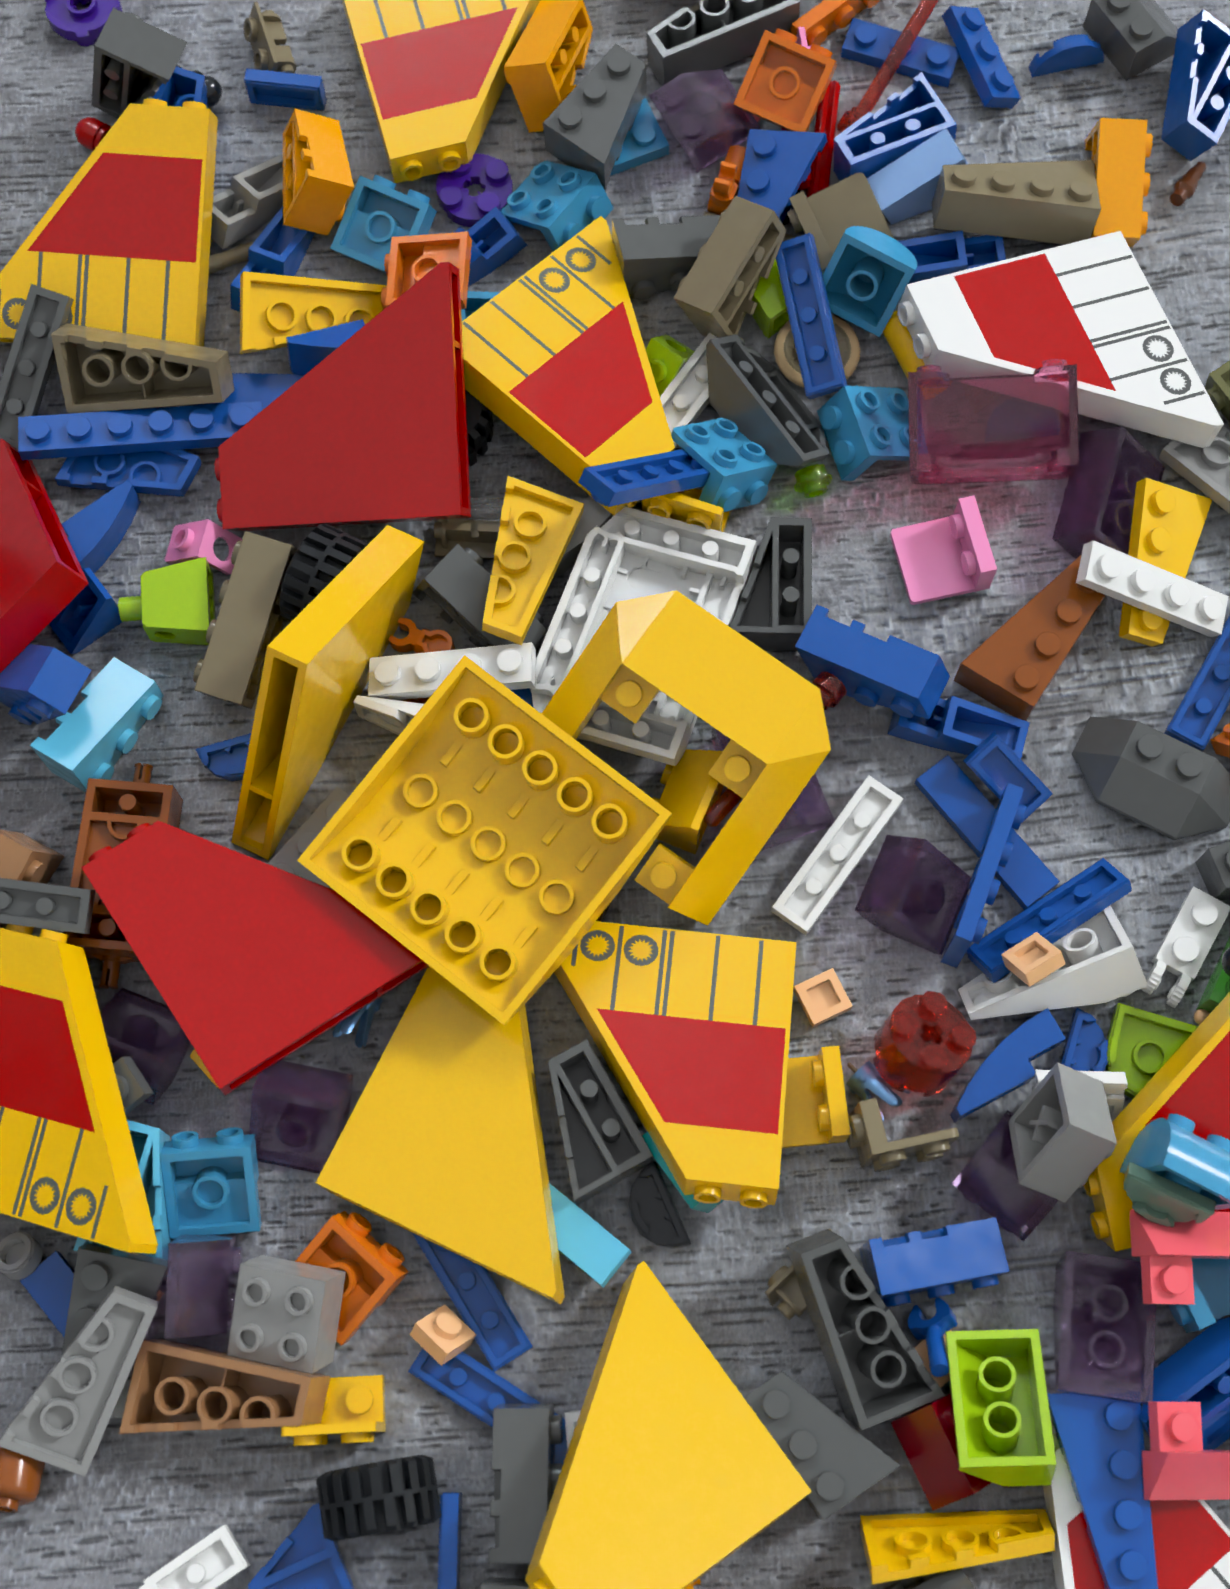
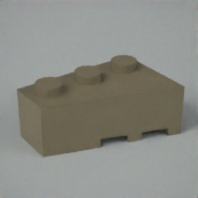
[674,196,786,339]

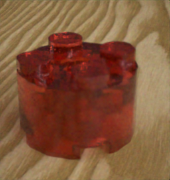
[873,991,976,1097]

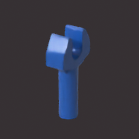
[908,1297,957,1377]

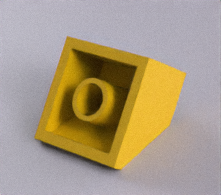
[653,749,724,854]

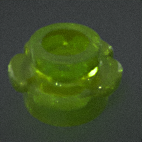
[794,464,833,498]

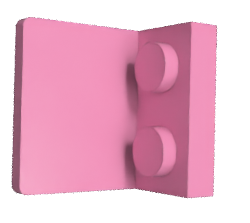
[890,495,997,605]

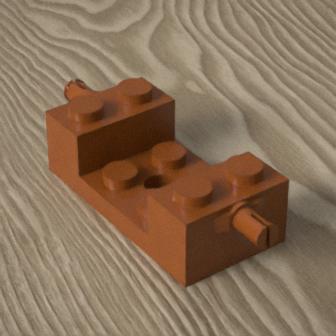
[62,763,183,989]

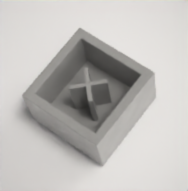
[1008,1062,1117,1203]
[227,1255,346,1374]

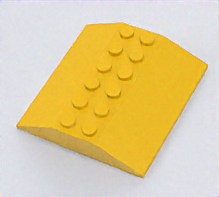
[297,655,672,1026]

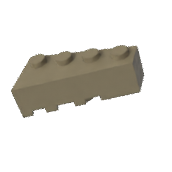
[932,160,1101,245]
[51,323,235,414]
[193,531,297,709]

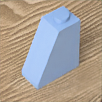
[867,128,968,225]

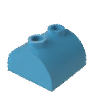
[823,226,917,337]
[1119,1114,1230,1210]

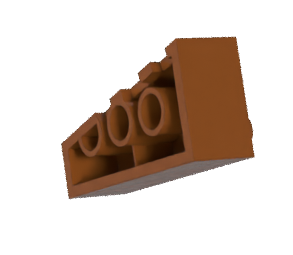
[954,555,1106,721]

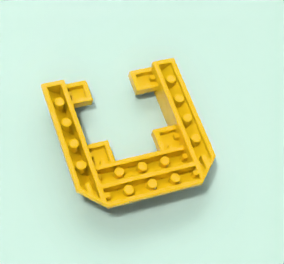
[541,590,831,926]

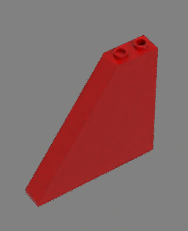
[214,262,471,531]
[0,438,89,673]
[81,820,429,1096]

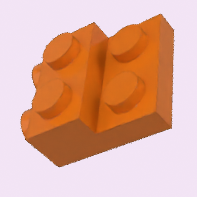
[733,28,837,132]
[381,231,472,310]
[295,1211,409,1346]

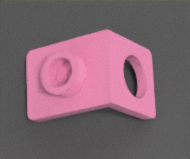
[165,519,242,575]

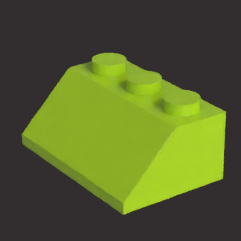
[945,1329,1057,1487]

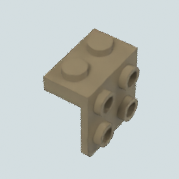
[786,173,893,273]
[847,1098,959,1172]

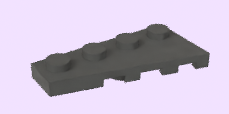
[61,1243,173,1356]

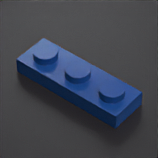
[942,6,1021,108]
[840,18,959,88]

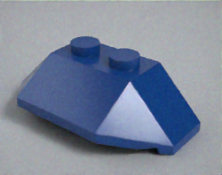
[1140,1317,1230,1450]

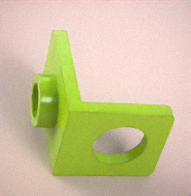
[645,335,694,396]

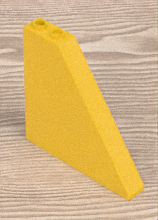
[231,525,424,860]
[316,966,565,1305]
[525,1261,812,1589]

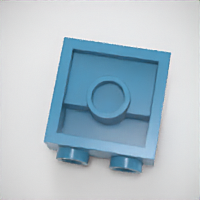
[330,175,437,273]
[160,1127,262,1239]

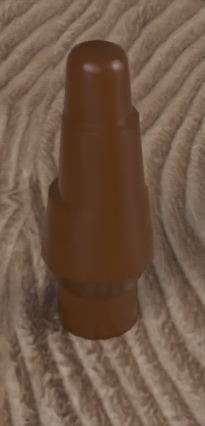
[1169,161,1206,206]

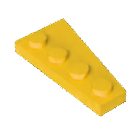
[240,271,387,354]
[482,476,584,645]
[1119,478,1212,647]
[860,1509,1055,1585]

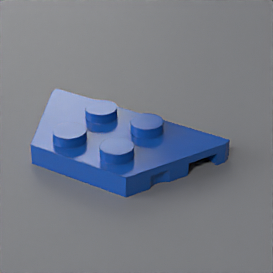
[247,1503,355,1589]

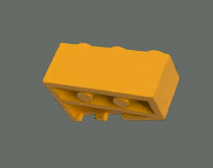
[504,0,593,133]
[283,109,354,236]
[1085,118,1153,247]

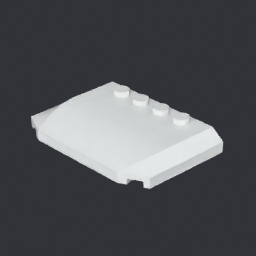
[530,506,757,766]

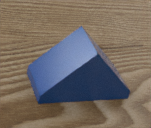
[49,568,122,654]

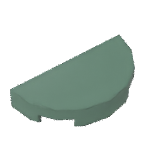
[1123,1162,1216,1227]

